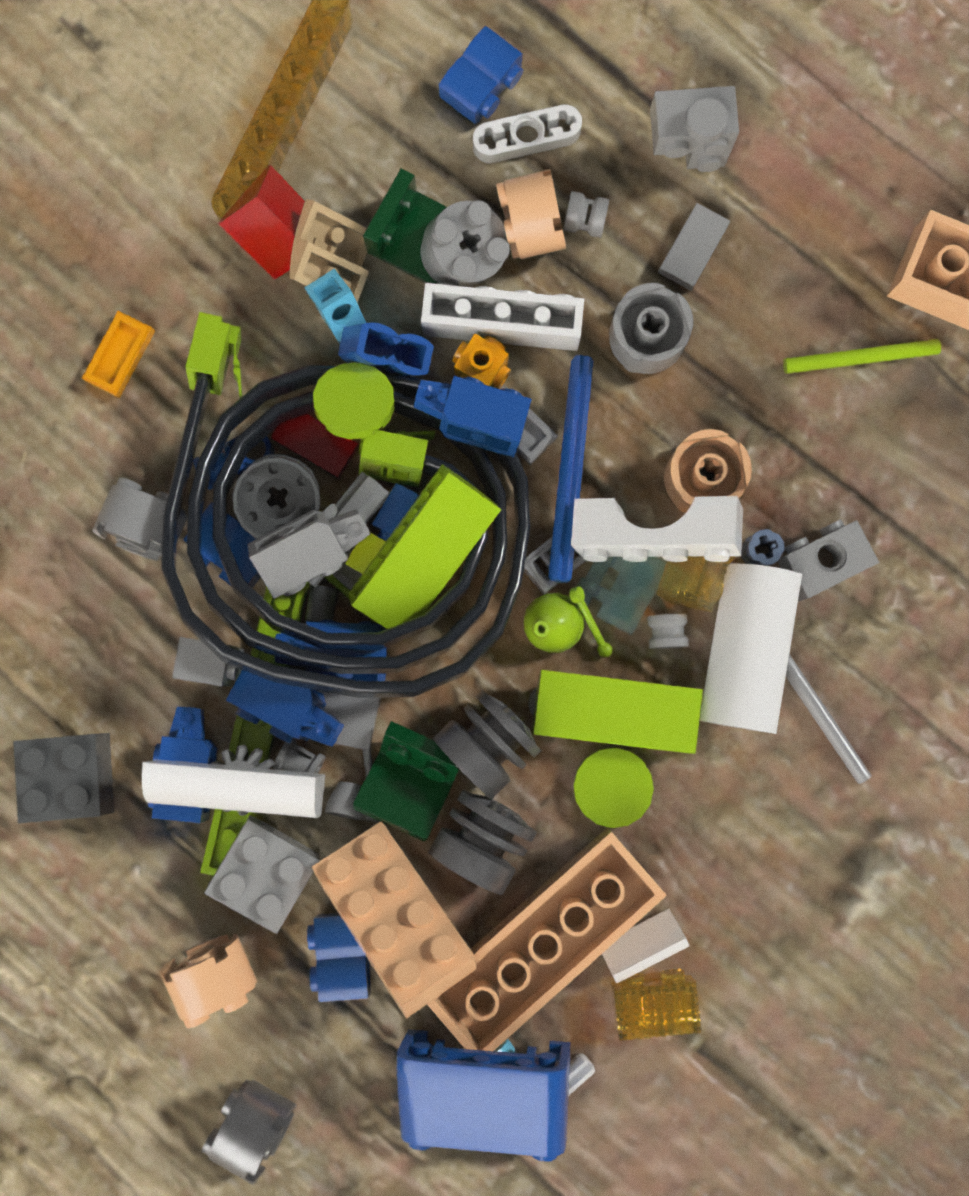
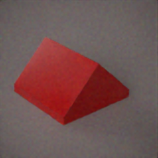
[217,165,305,280]

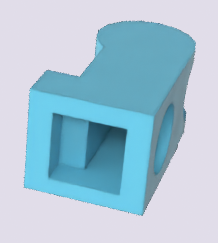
[304,268,366,344]

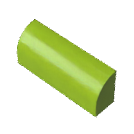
[348,464,501,629]
[531,670,703,754]

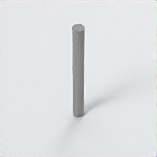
[786,654,872,784]

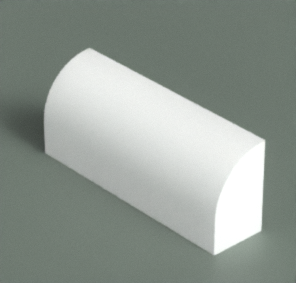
[699,563,802,734]
[142,760,325,818]

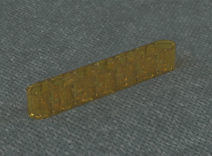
[211,0,353,221]

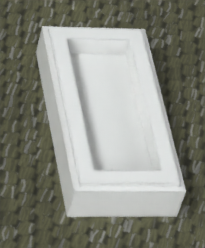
[602,909,689,983]

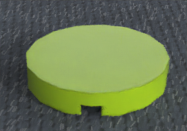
[313,362,394,439]
[573,747,654,828]

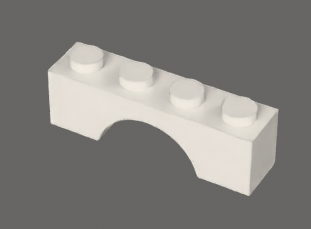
[571,496,743,562]

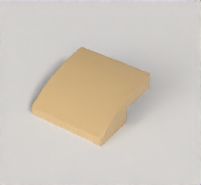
[290,199,369,303]

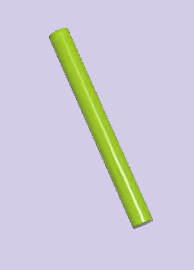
[783,339,941,374]

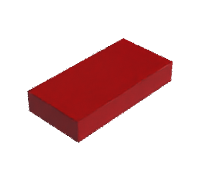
[271,414,359,479]

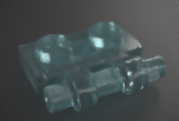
[576,556,669,636]

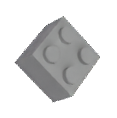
[204,815,320,934]

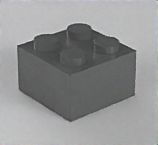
[13,733,115,824]

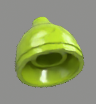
[523,593,584,653]

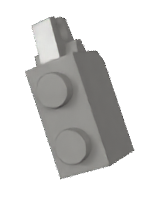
[247,509,370,599]

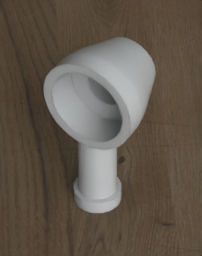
[325,781,393,828]

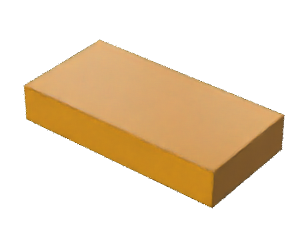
[82,311,155,398]

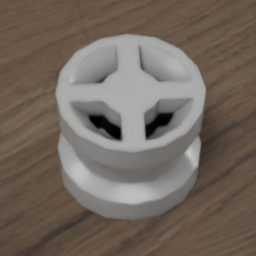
[647,614,689,649]

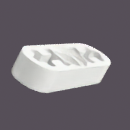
[473,105,582,163]

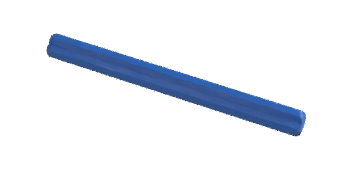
[548,354,594,583]

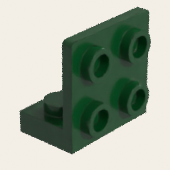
[363,168,460,284]
[353,721,459,841]

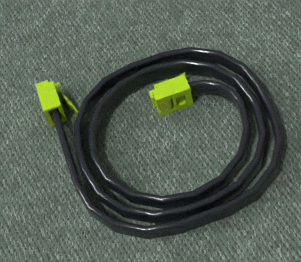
[161,312,530,698]

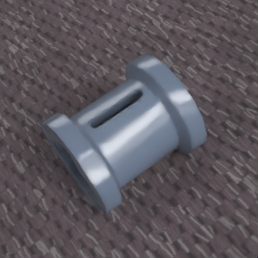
[741,529,784,566]

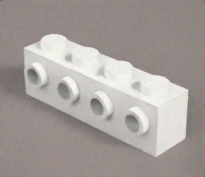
[421,282,584,351]

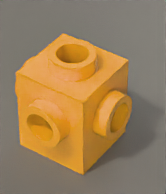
[452,334,511,389]

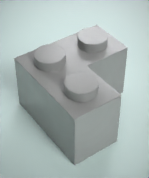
[650,86,739,172]

